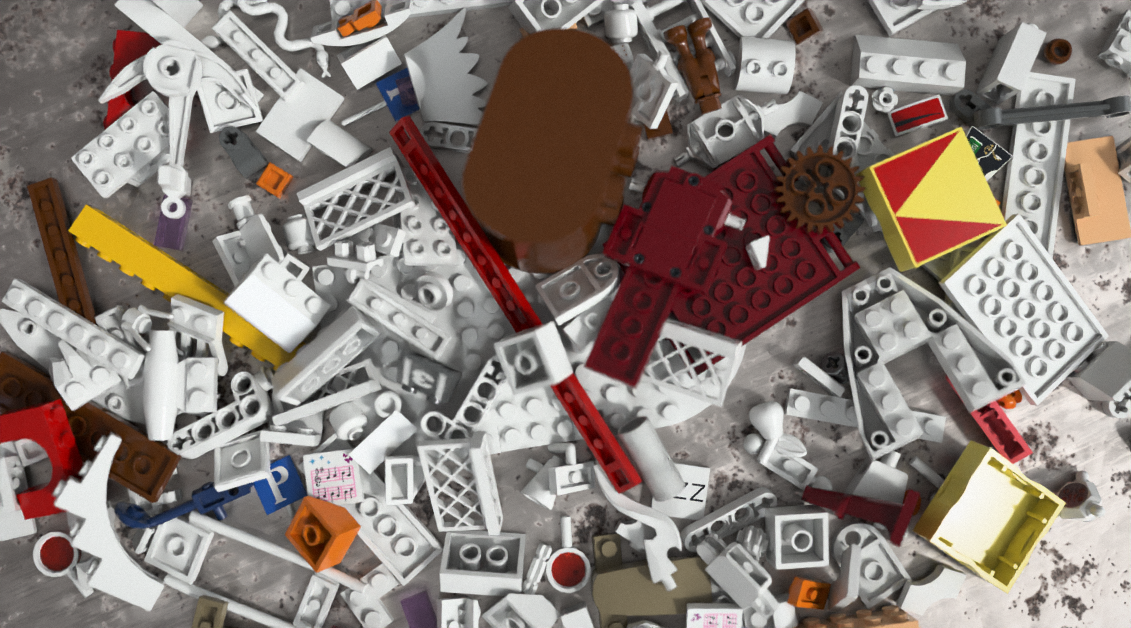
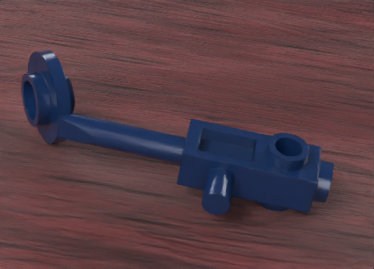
[114,482,255,529]

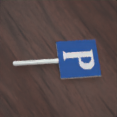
[341,68,420,126]
[254,455,308,520]

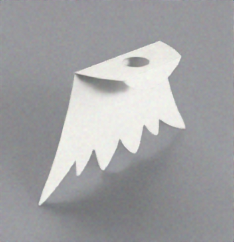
[403,8,488,126]

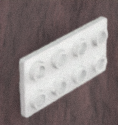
[71,92,170,198]
[393,168,458,266]
[0,440,37,541]

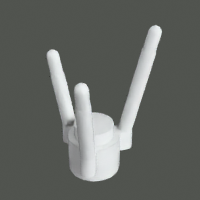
[121,305,184,357]

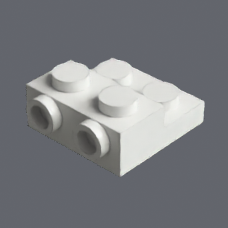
[1098,10,1131,78]

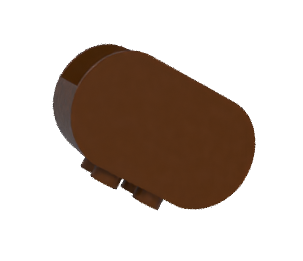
[462,28,643,274]

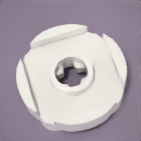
[143,41,202,97]

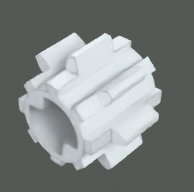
[735,525,769,561]

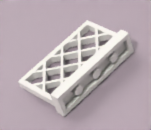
[297,147,415,251]
[641,318,742,407]
[417,431,503,535]

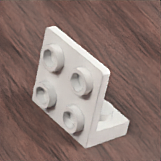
[260,390,325,447]

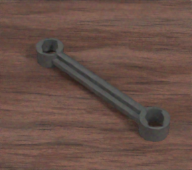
[973,96,1131,130]

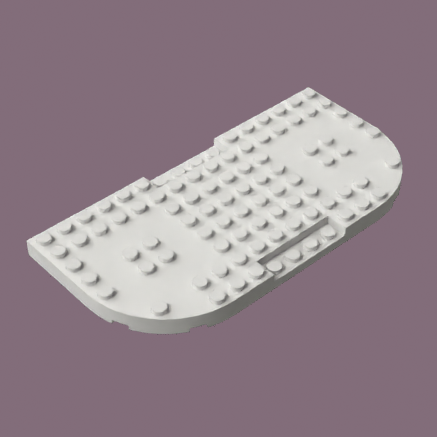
[312,224,747,462]

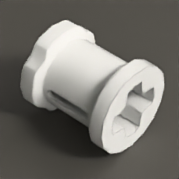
[228,195,255,229]

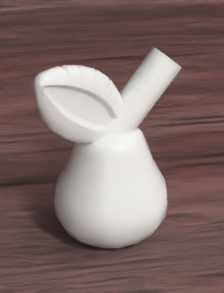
[749,401,807,464]

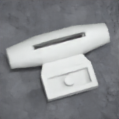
[143,331,218,440]

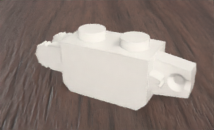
[696,533,780,619]

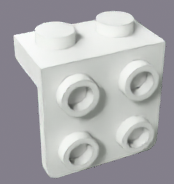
[212,213,284,286]

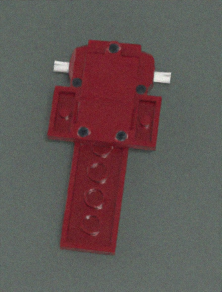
[584,165,745,390]

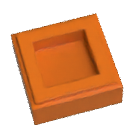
[256,162,294,198]

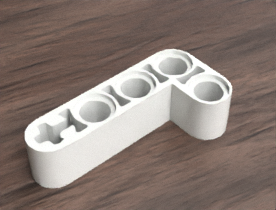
[798,85,868,191]
[421,355,507,450]
[167,371,274,459]

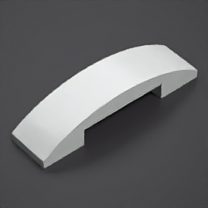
[310,0,413,46]

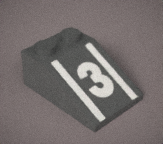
[396,350,462,406]

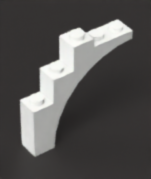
[52,431,165,611]

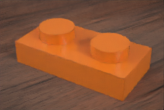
[787,576,831,610]

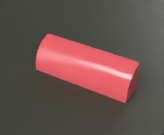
[945,375,1033,464]

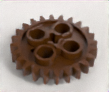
[774,145,866,235]

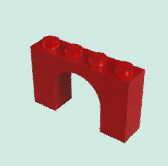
[103,30,162,129]
[0,399,84,520]

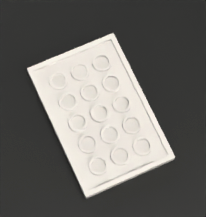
[939,214,1109,406]

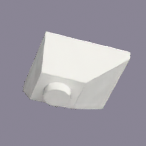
[481,594,561,628]

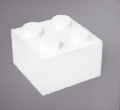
[493,321,573,395]
[765,505,829,570]

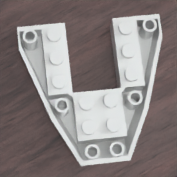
[842,267,1027,461]

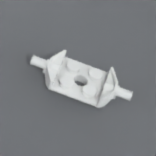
[673,95,779,171]

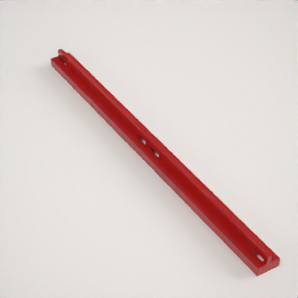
[389,115,642,494]

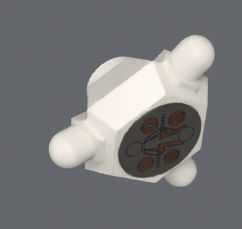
[1056,470,1106,522]

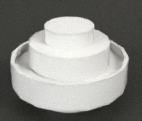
[415,271,453,311]

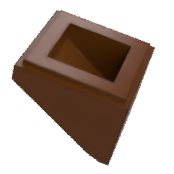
[785,8,824,45]

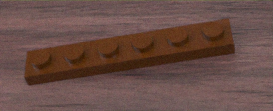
[27,177,98,326]

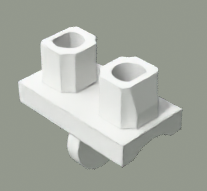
[327,239,384,285]

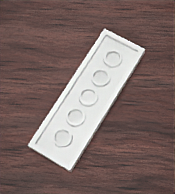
[297,433,444,586]

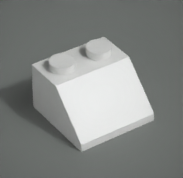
[1066,341,1131,402]

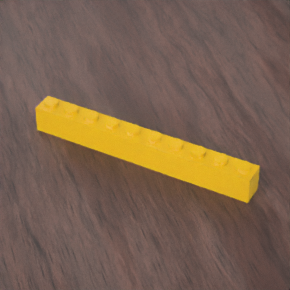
[68,204,306,371]

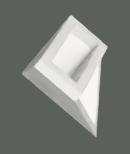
[384,455,432,505]

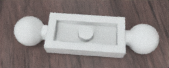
[743,433,832,491]

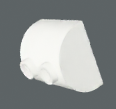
[734,37,795,94]

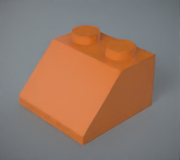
[285,496,361,573]

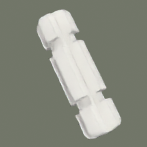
[522,543,552,595]

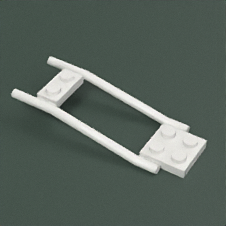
[144,510,368,628]

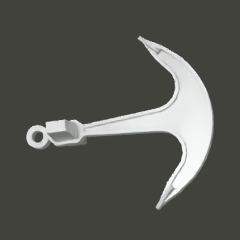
[98,50,261,219]

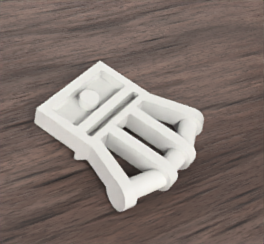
[167,294,228,376]

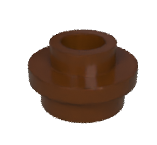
[1044,39,1072,65]

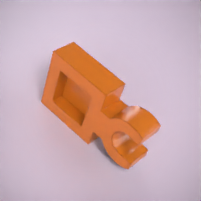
[337,0,382,37]

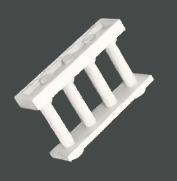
[631,0,736,103]

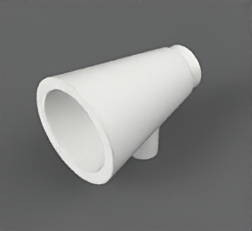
[520,455,566,511]

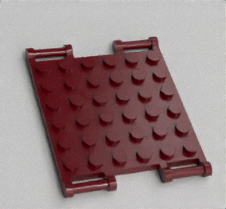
[602,134,861,379]

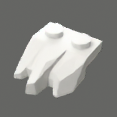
[49,339,123,411]

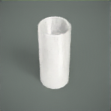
[617,416,685,502]

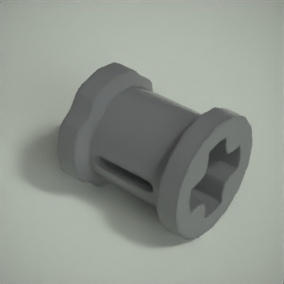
[821,352,850,384]

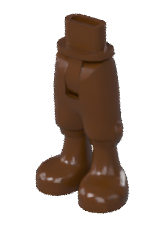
[663,17,722,115]

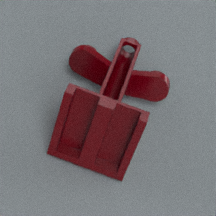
[801,485,920,548]

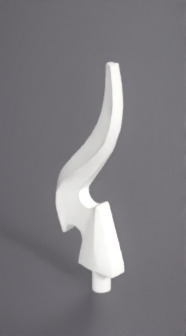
[593,464,682,592]

